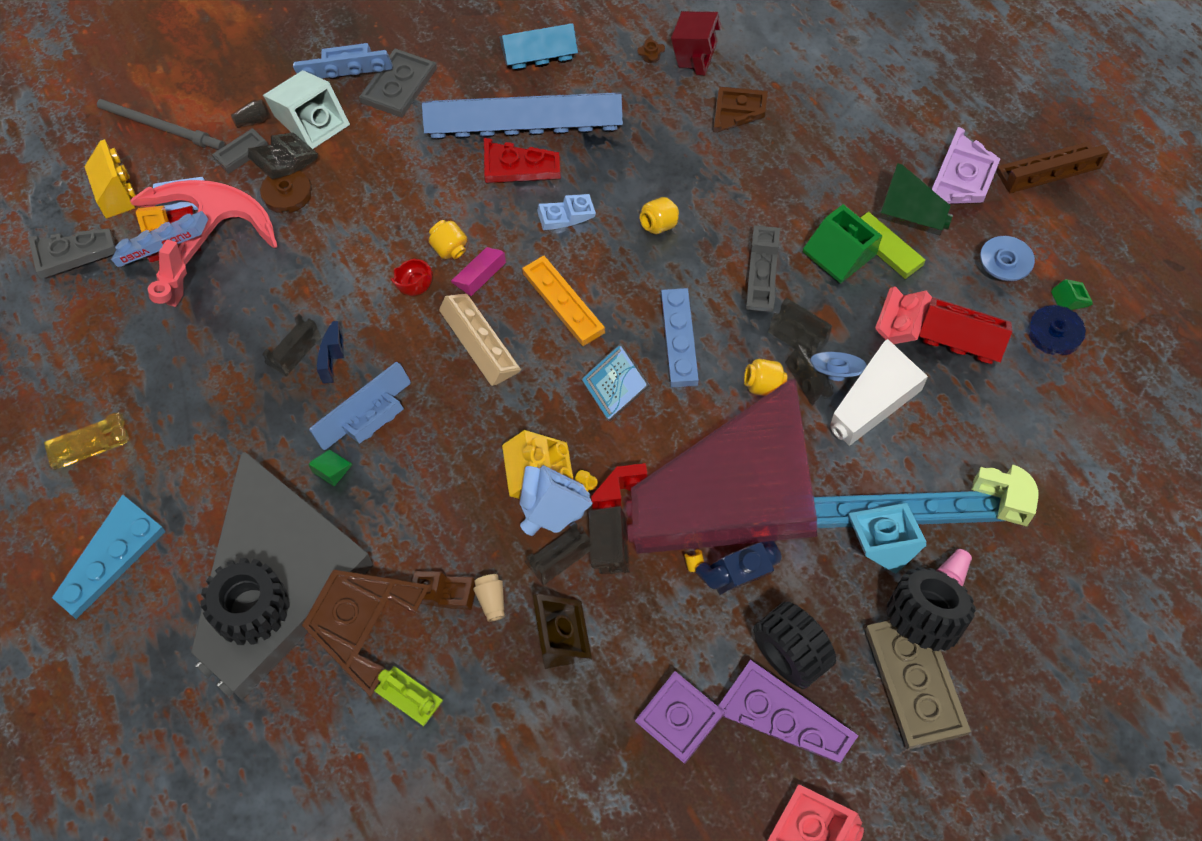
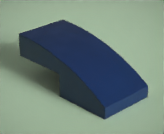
[317,321,344,384]

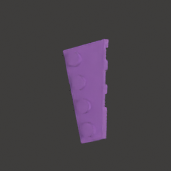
[718,660,858,764]

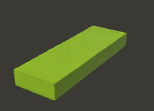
[861,212,926,279]

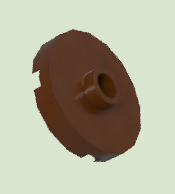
[260,168,312,213]

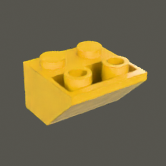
[84,139,136,219]
[502,430,573,499]

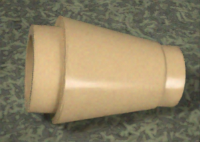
[473,574,505,622]

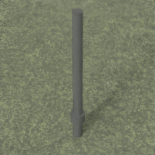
[97,99,225,150]

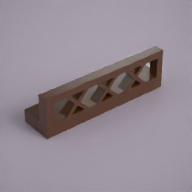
[996,141,1109,194]

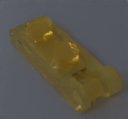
[44,413,129,470]

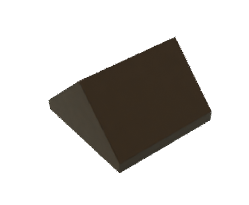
[533,594,592,669]

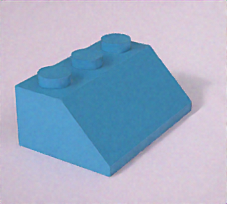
[499,23,578,69]

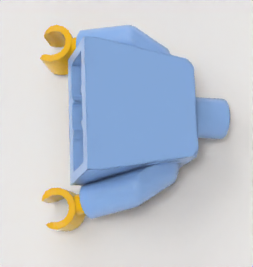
[520,445,598,536]

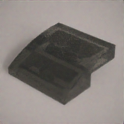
[248,132,318,179]

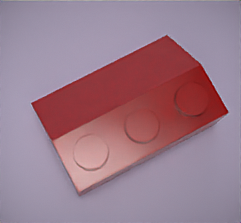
[919,297,1012,364]

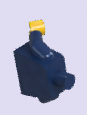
[685,522,782,595]

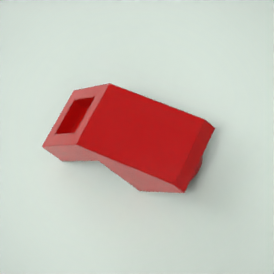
[591,463,647,515]

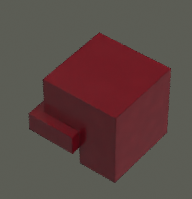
[671,11,721,76]

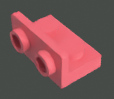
[876,287,932,344]

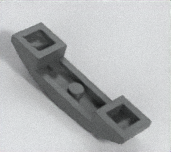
[746,225,780,312]

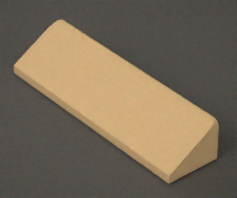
[440,293,521,386]

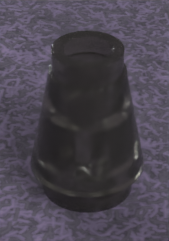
[231,99,270,128]

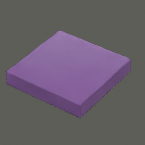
[635,671,725,764]

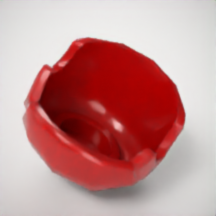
[391,258,433,296]

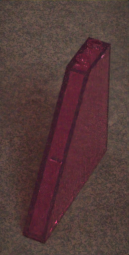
[626,379,817,554]

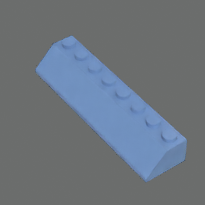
[422,92,623,138]

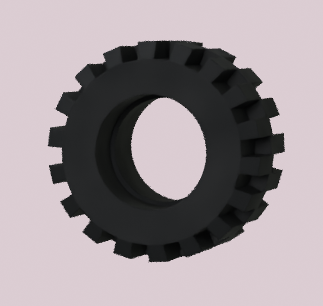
[200,558,289,645]
[886,567,976,651]
[753,601,836,689]

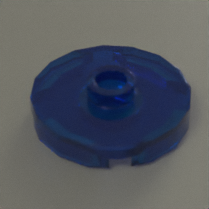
[1028,305,1086,356]

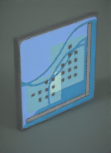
[581,343,650,422]

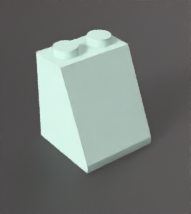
[263,70,350,150]

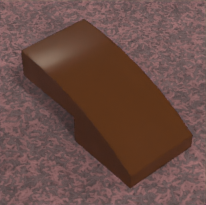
[412,571,476,610]

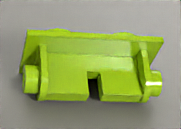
[374,666,443,727]

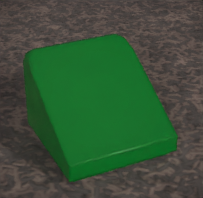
[1051,279,1093,311]
[308,449,352,487]

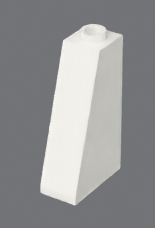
[830,339,928,446]

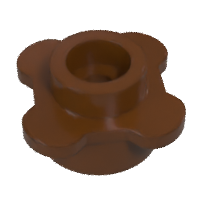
[637,39,665,63]

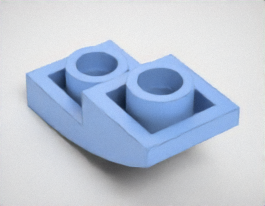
[537,194,596,230]

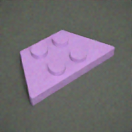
[932,127,1000,204]

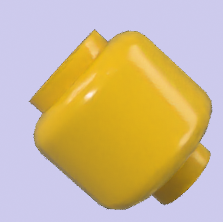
[640,197,679,235]
[428,220,467,259]
[744,359,787,397]

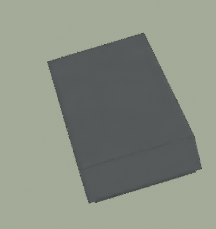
[212,128,269,174]

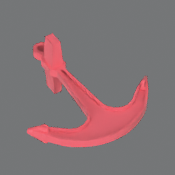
[130,180,277,307]

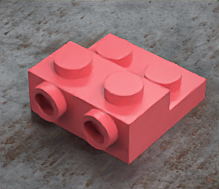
[768,785,864,841]

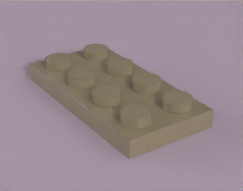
[865,620,971,750]

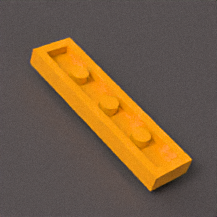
[522,256,605,346]

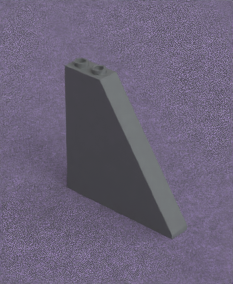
[191,452,373,700]

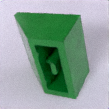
[802,204,882,283]

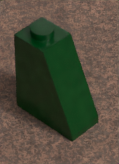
[880,163,953,236]

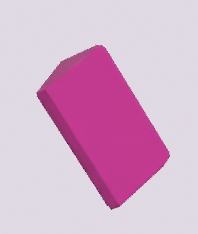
[451,247,506,296]

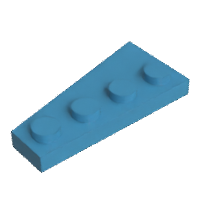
[52,495,166,619]

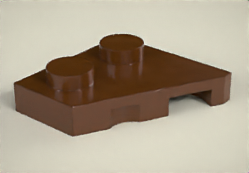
[713,86,768,133]

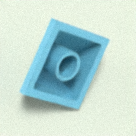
[849,503,926,574]

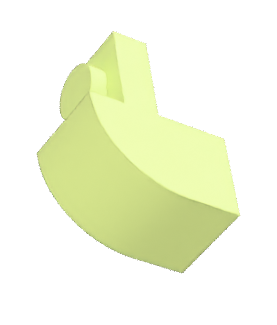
[972,465,1038,526]

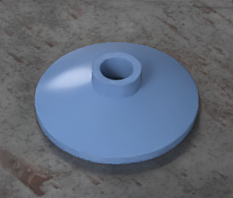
[980,236,1035,281]
[810,352,867,381]

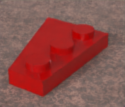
[484,138,561,183]

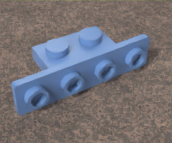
[293,43,393,79]
[309,362,411,450]

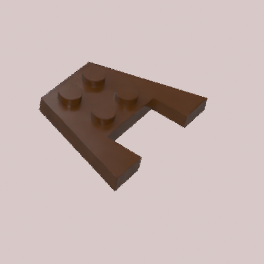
[302,570,430,697]

